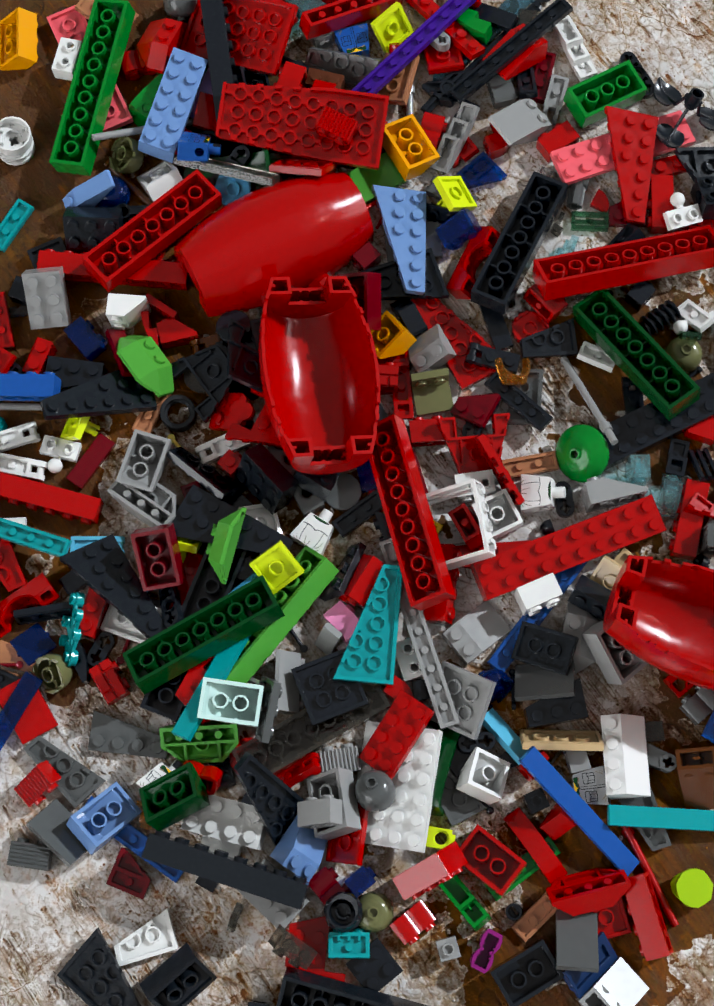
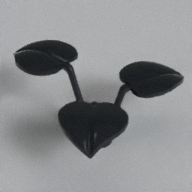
[653,77,714,148]

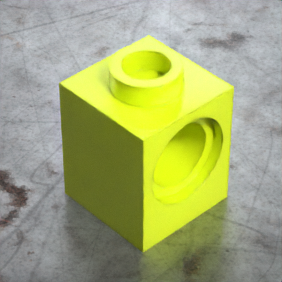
[426,826,456,849]

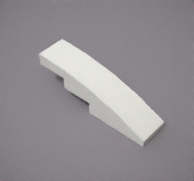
[554,15,598,82]

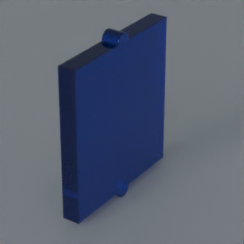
[10,622,57,667]

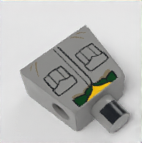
[569,766,611,805]

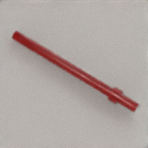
[621,826,679,928]

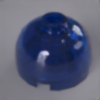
[97,175,131,207]
[478,669,514,708]

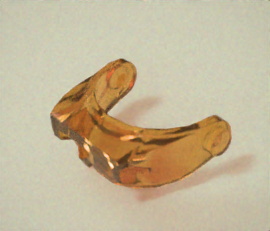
[495,358,531,385]

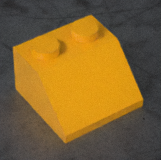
[371,310,417,359]

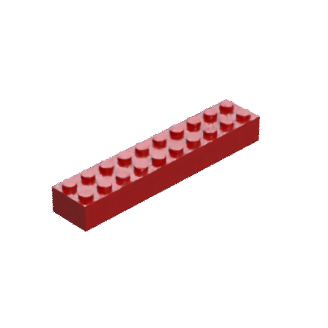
[532,225,714,301]
[369,414,456,611]
[470,494,666,602]

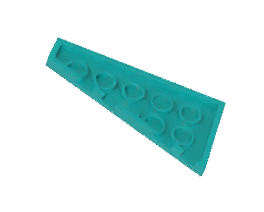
[333,564,402,685]

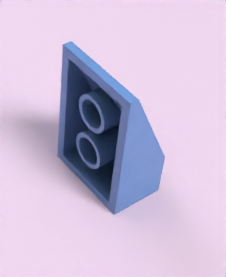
[66,781,142,855]
[270,816,327,883]

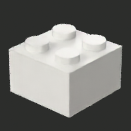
[470,488,523,540]
[514,573,563,617]

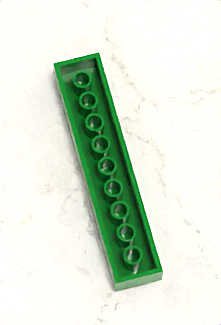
[49,0,136,176]

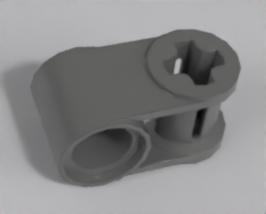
[647,743,677,773]

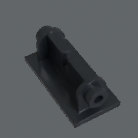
[426,202,463,228]

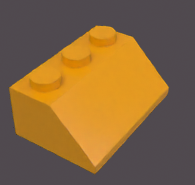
[0,7,38,71]
[382,114,440,181]

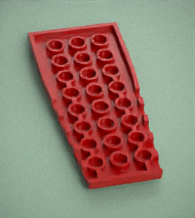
[215,82,389,170]

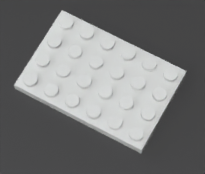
[357,721,443,853]

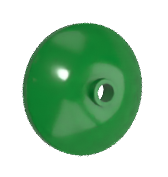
[556,424,609,482]

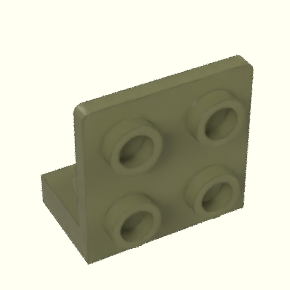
[410,368,454,416]

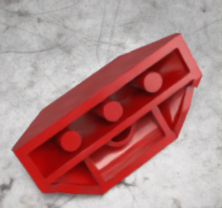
[136,18,188,74]
[546,868,631,916]

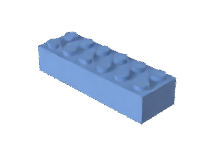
[137,47,208,163]

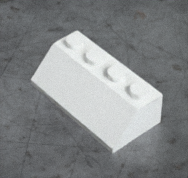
[600,714,651,800]

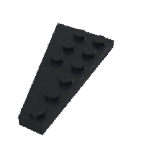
[360,248,449,300]
[40,369,157,420]
[171,484,294,554]
[60,534,167,639]
[233,752,305,847]
[57,927,141,1006]

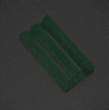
[571,211,608,232]
[676,330,702,340]

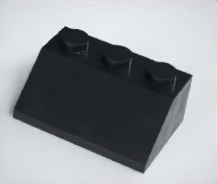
[139,942,217,1006]

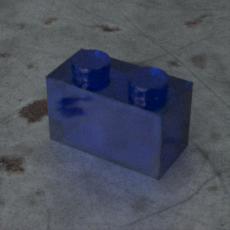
[435,208,482,251]
[63,316,107,361]
[344,865,377,898]

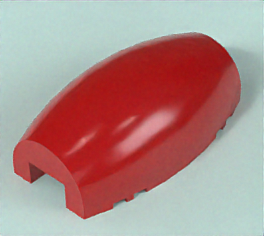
[174,172,374,317]
[259,276,380,475]
[603,555,714,691]

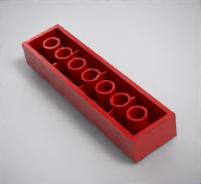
[82,169,222,293]

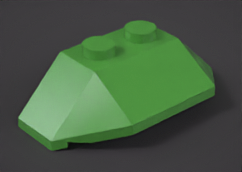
[117,335,174,397]
[206,507,247,585]
[159,720,240,763]

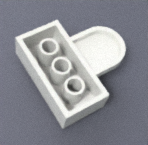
[180,795,267,858]

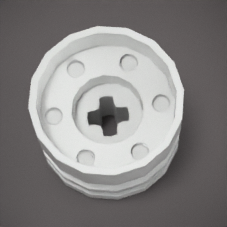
[0,116,35,166]

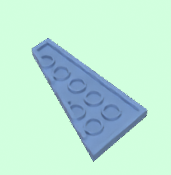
[371,185,426,295]

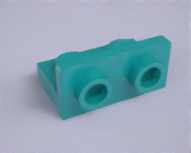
[328,929,370,959]

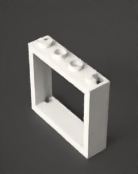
[426,478,497,570]

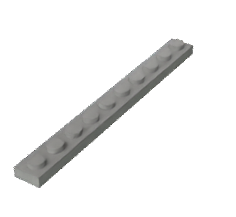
[379,538,460,730]

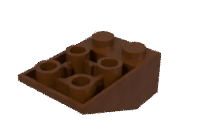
[675,746,714,810]

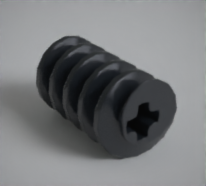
[639,300,681,337]

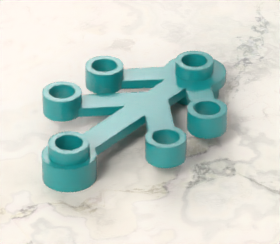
[59,592,85,667]

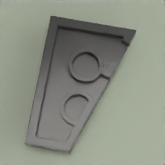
[507,369,544,425]

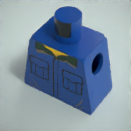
[334,23,370,57]
[177,132,221,162]

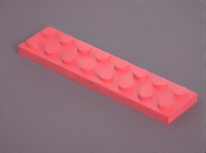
[46,5,134,132]
[550,110,696,185]

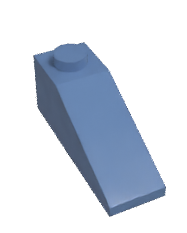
[62,170,115,208]

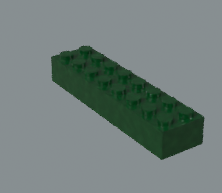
[573,289,700,420]
[122,575,285,695]

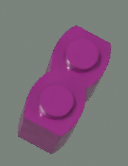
[470,928,503,974]

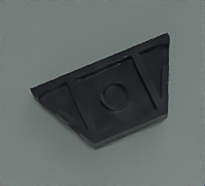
[674,147,714,182]

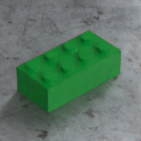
[563,60,647,129]

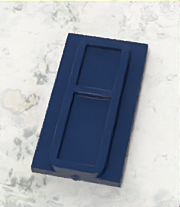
[562,931,618,999]

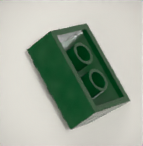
[139,762,210,831]

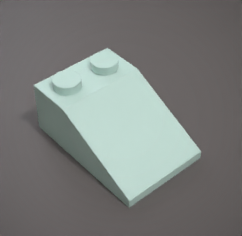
[197,677,264,727]

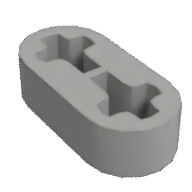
[430,31,451,52]

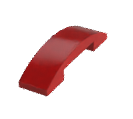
[389,350,414,420]
[503,807,568,885]

